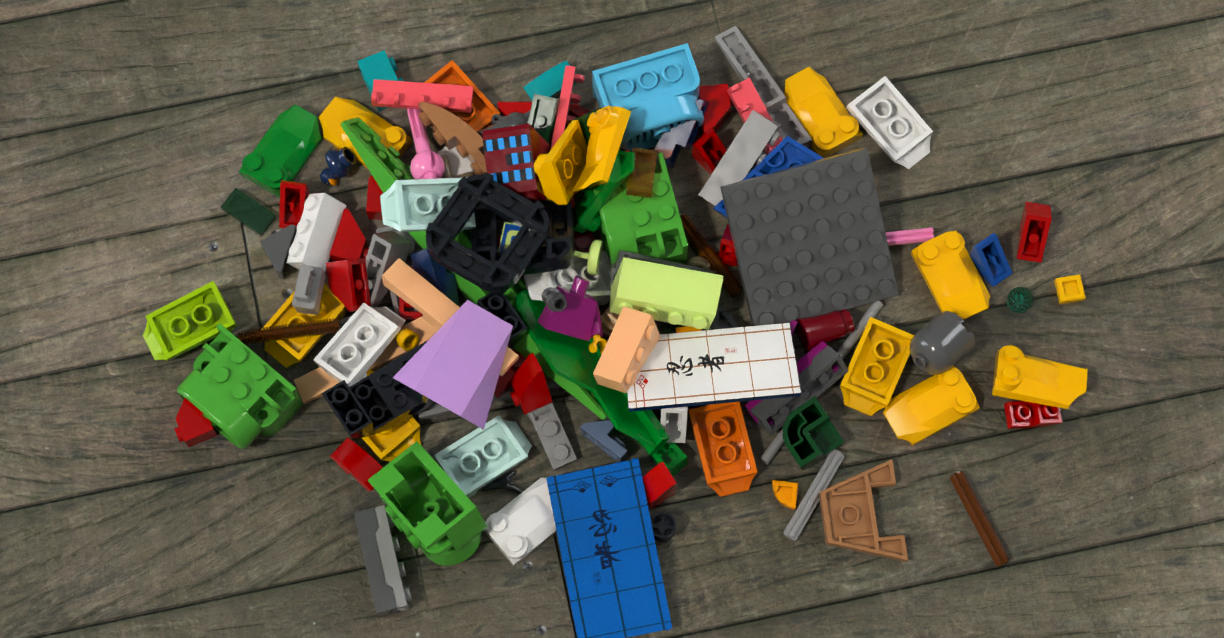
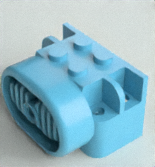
[592,43,704,151]

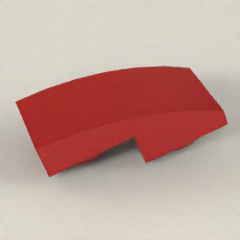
[1004,401,1063,429]
[330,438,383,492]

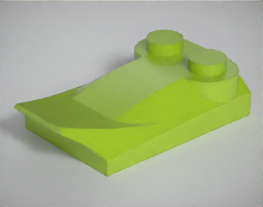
[143,281,237,361]

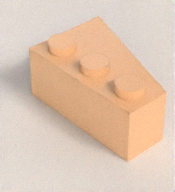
[593,306,661,393]

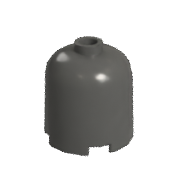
[909,311,975,375]

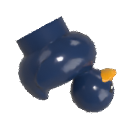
[320,147,356,186]

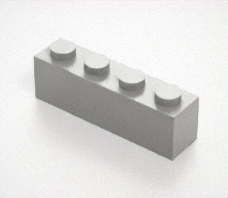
[699,110,781,206]

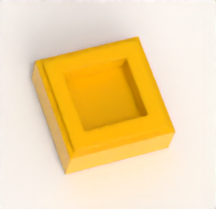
[1054,274,1086,305]

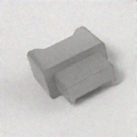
[292,265,327,315]

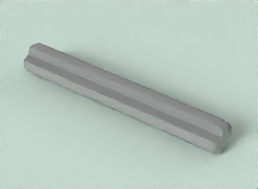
[783,450,844,541]

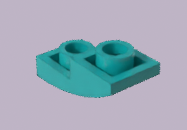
[523,60,577,101]

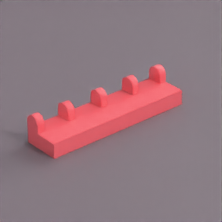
[550,65,585,150]
[726,77,783,155]
[371,79,473,113]

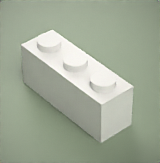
[286,193,347,272]

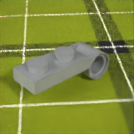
[527,403,577,470]

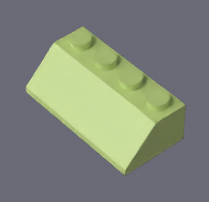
[610,257,723,330]

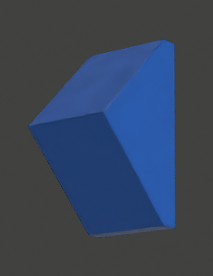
[970,233,1012,287]

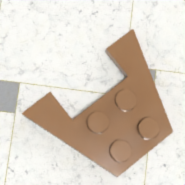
[819,459,908,562]

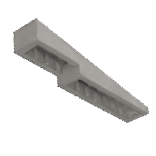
[715,26,812,150]

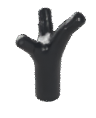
[482,470,523,494]

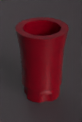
[796,309,855,353]

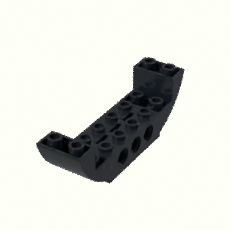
[322,292,528,438]

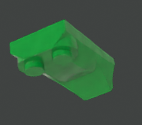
[239,104,322,198]
[573,150,635,233]

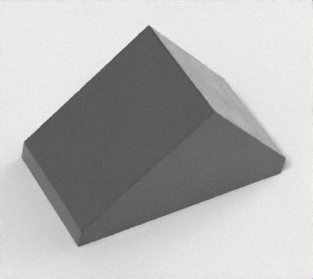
[260,224,297,279]

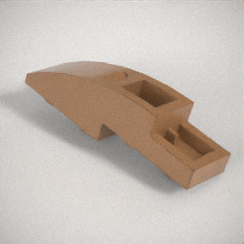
[418,101,487,175]

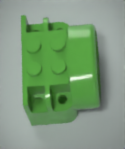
[592,153,688,267]
[177,323,303,449]
[368,441,488,566]

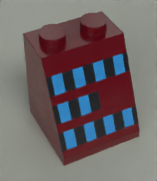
[482,124,549,203]

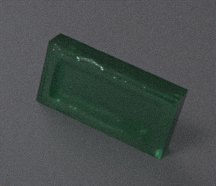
[221,188,276,237]

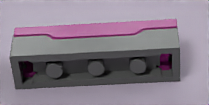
[745,341,848,436]

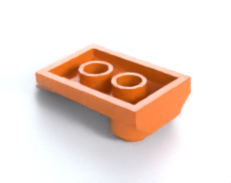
[424,60,501,132]
[688,398,758,497]

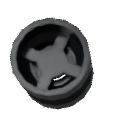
[651,512,676,543]

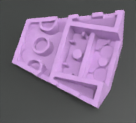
[393,300,513,430]

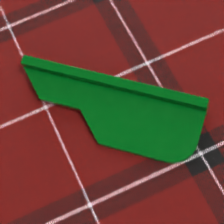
[514,289,669,455]

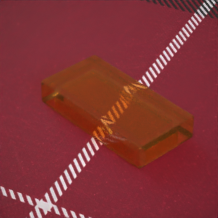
[626,148,658,198]

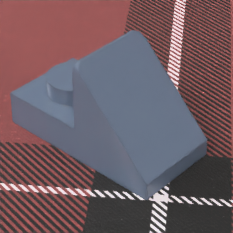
[580,420,627,463]

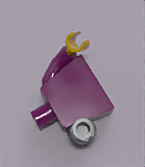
[538,276,607,354]

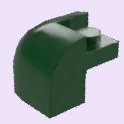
[783,396,845,470]

